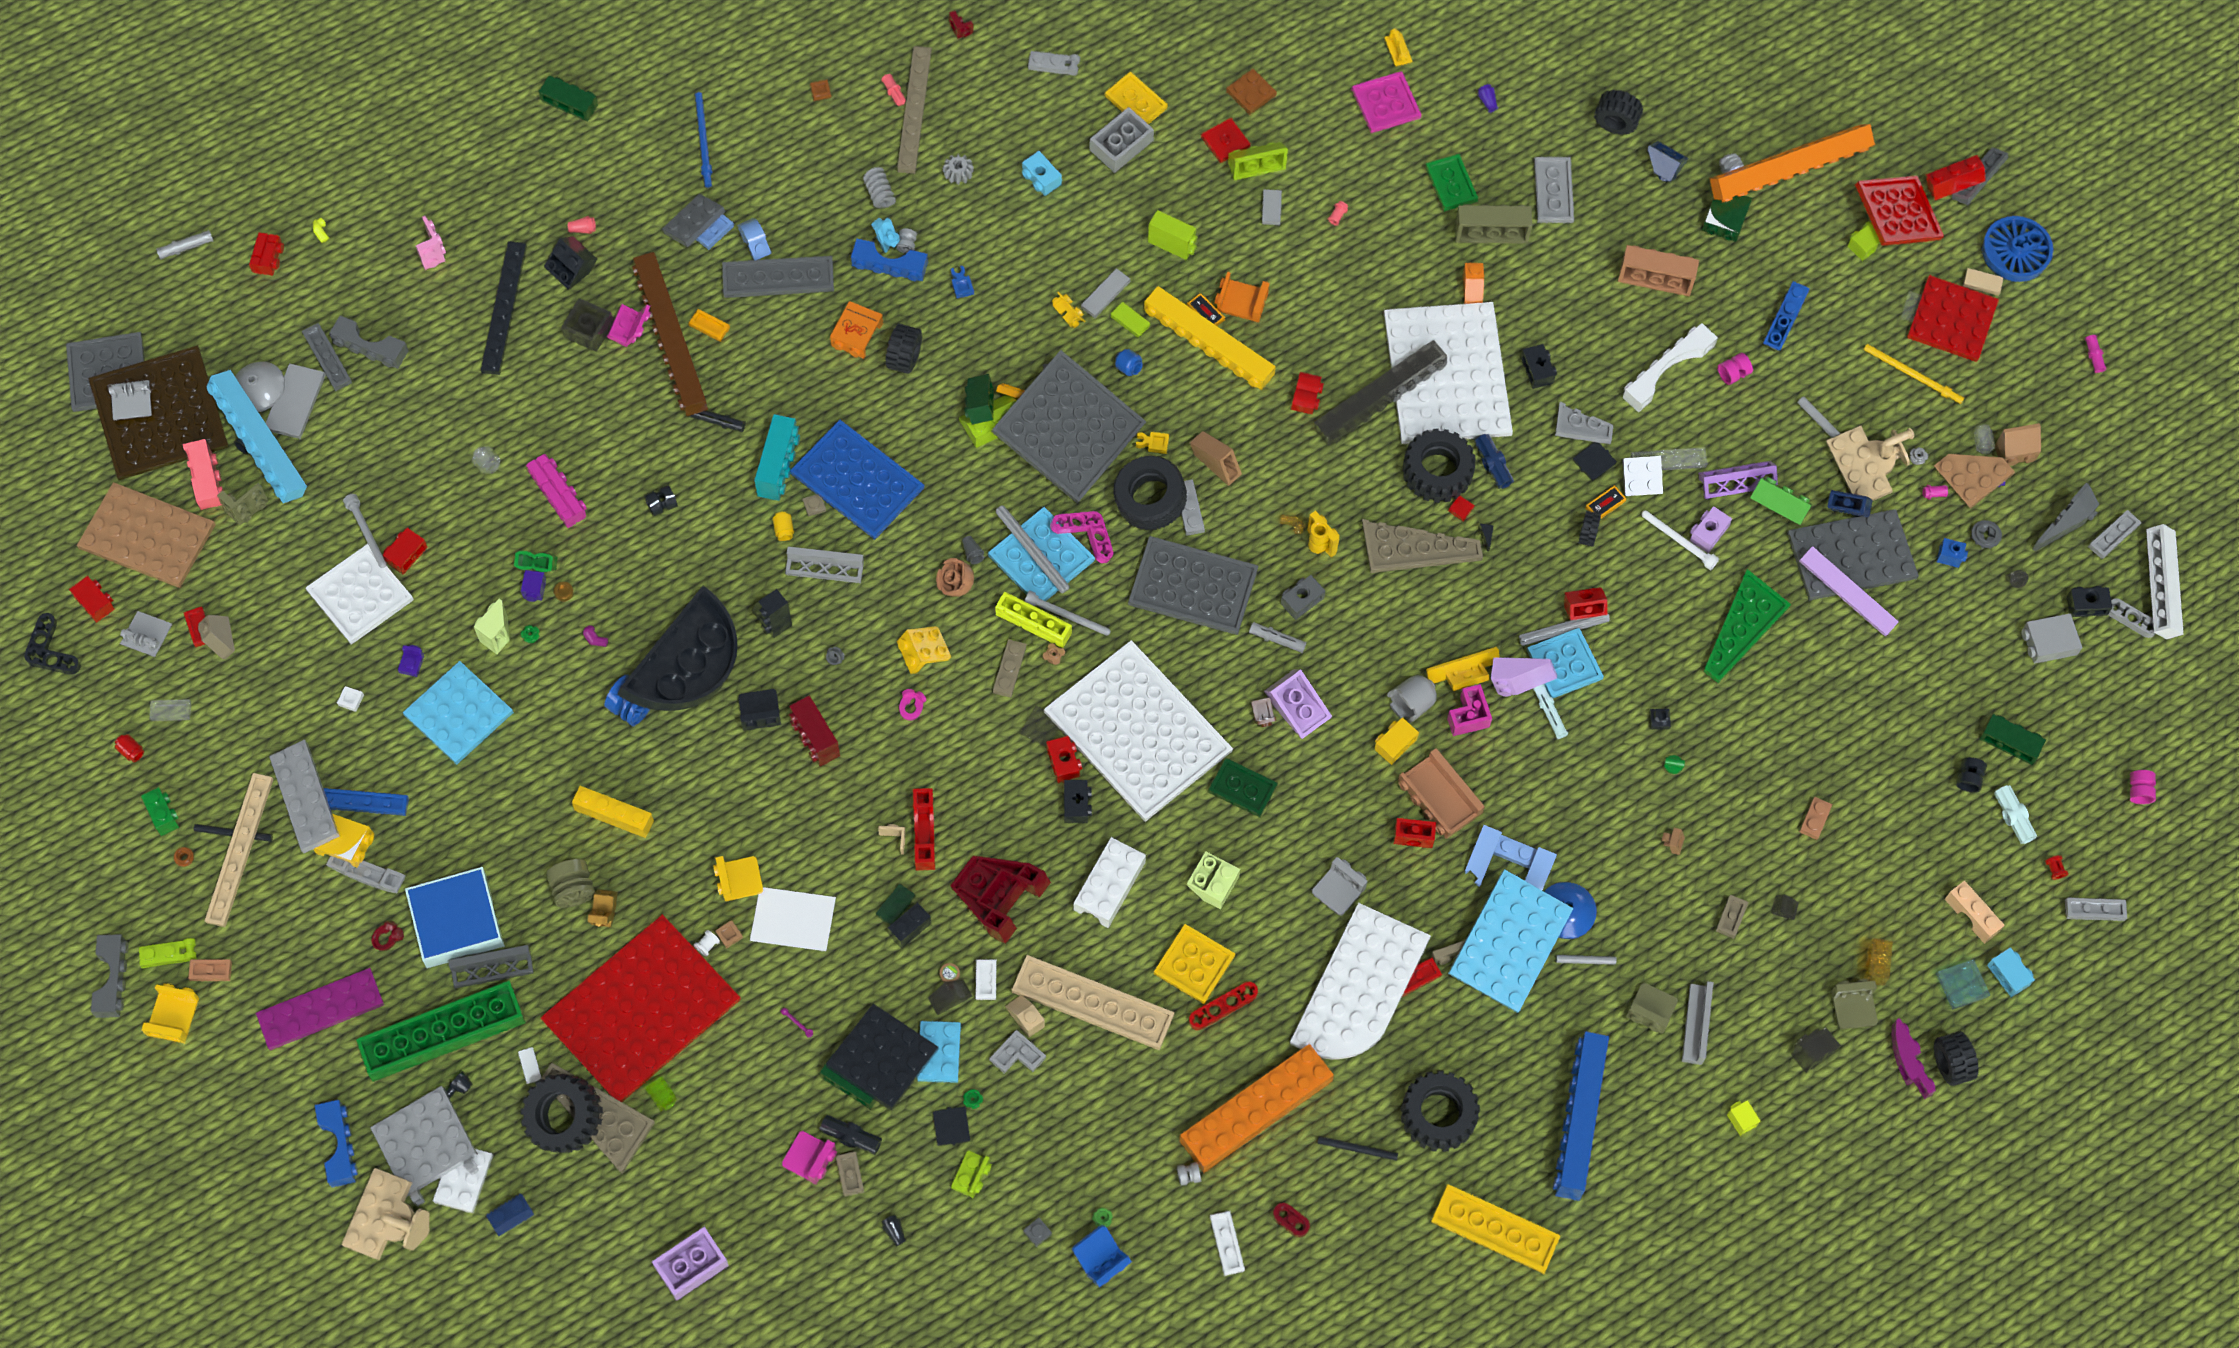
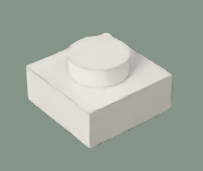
[337,686,364,712]

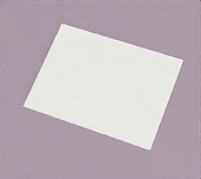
[750,887,836,951]

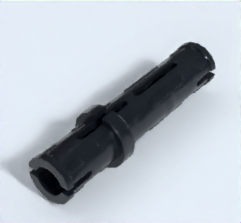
[689,410,746,432]

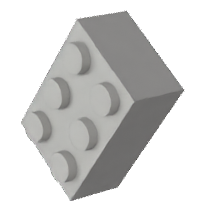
[1090,107,1154,173]

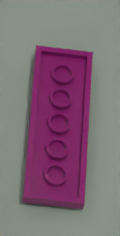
[256,968,384,1050]

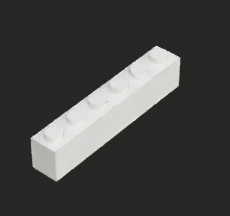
[2146,524,2184,639]

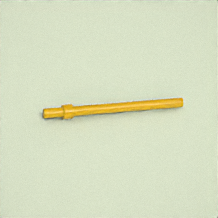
[1864,344,1964,404]

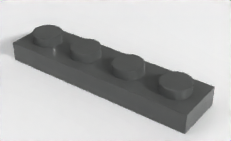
[1952,147,2008,205]
[302,323,352,391]

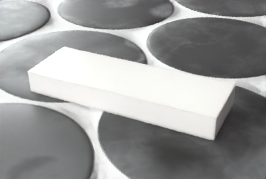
[1210,1211,1245,1276]

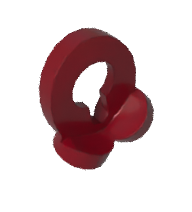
[371,921,404,951]

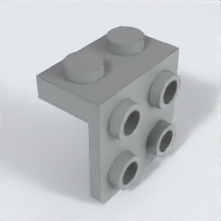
[1312,857,1368,916]

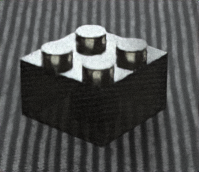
[561,298,614,352]

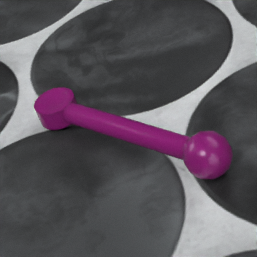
[781,1008,813,1038]

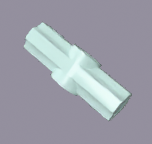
[1994,785,2037,844]

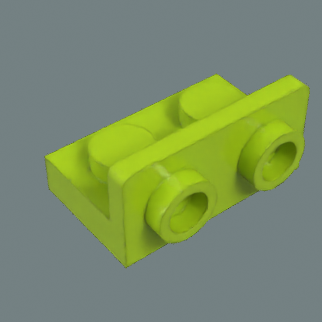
[951,1150,992,1198]

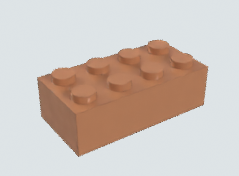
[1618,245,1699,296]

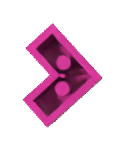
[1447,684,1492,736]

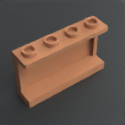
[1398,748,1485,839]

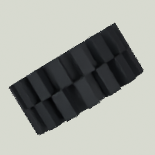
[1578,510,1601,547]

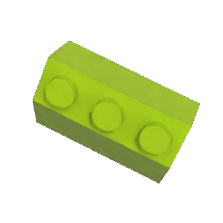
[1228,142,1288,181]
[959,395,1017,448]

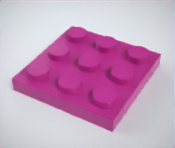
[1352,71,1422,133]

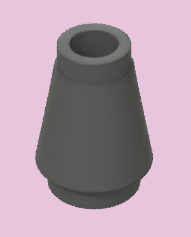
[962,536,984,564]

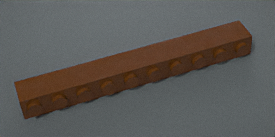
[632,252,708,416]

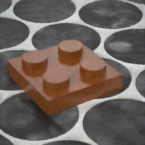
[1226,69,1277,115]

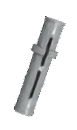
[156,230,213,260]
[1249,622,1307,653]

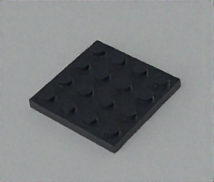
[826,1003,939,1111]

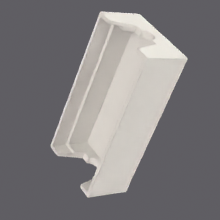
[1074,837,1146,928]

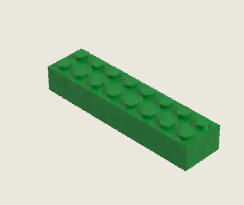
[356,980,526,1082]

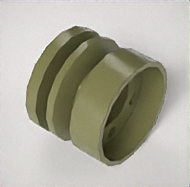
[546,859,596,908]

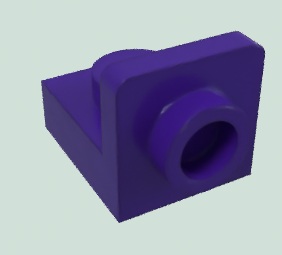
[398,645,424,677]

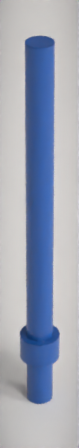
[695,92,712,188]

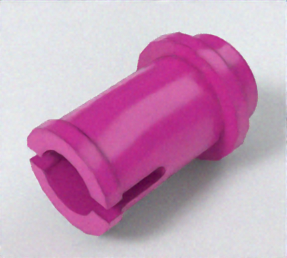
[1922,485,1948,500]

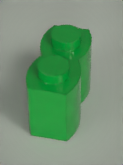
[514,551,558,572]

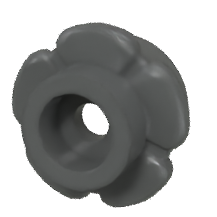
[826,647,845,665]

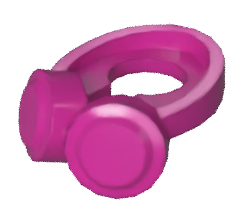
[899,689,926,721]

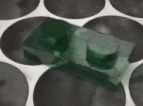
[876,883,916,925]

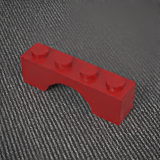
[913,788,936,871]

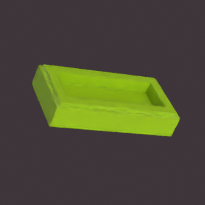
[1111,302,1150,338]

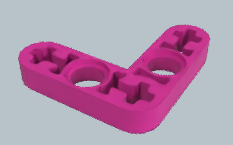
[1050,511,1113,563]

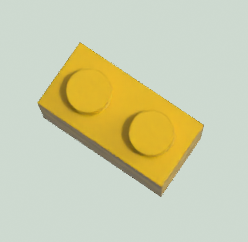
[1375,718,1419,765]

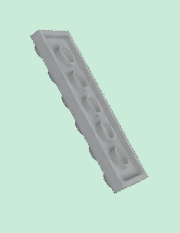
[269,740,340,853]

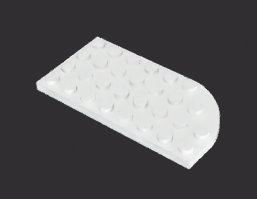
[1290,903,1430,1059]

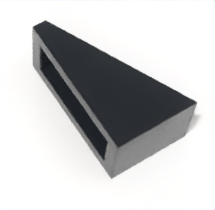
[1479,523,1494,551]

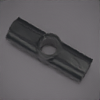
[820,1115,882,1155]

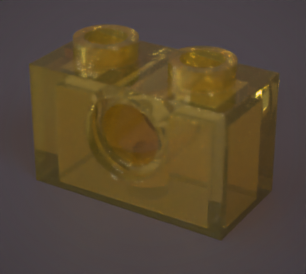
[1865,938,1893,986]

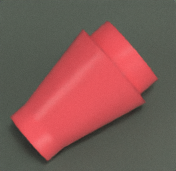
[568,216,596,234]

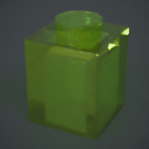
[645,1076,677,1112]

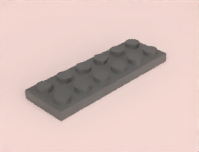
[722,256,834,298]

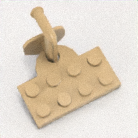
[1826,426,1914,501]
[342,1168,429,1260]

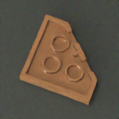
[1934,454,2015,509]

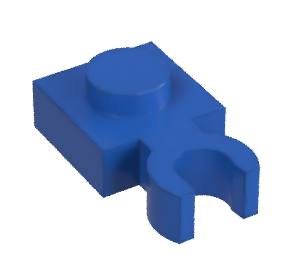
[951,265,974,299]

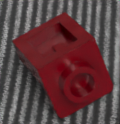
[949,10,974,39]

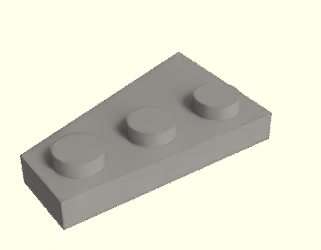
[1555,402,1613,444]

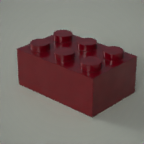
[788,695,840,767]

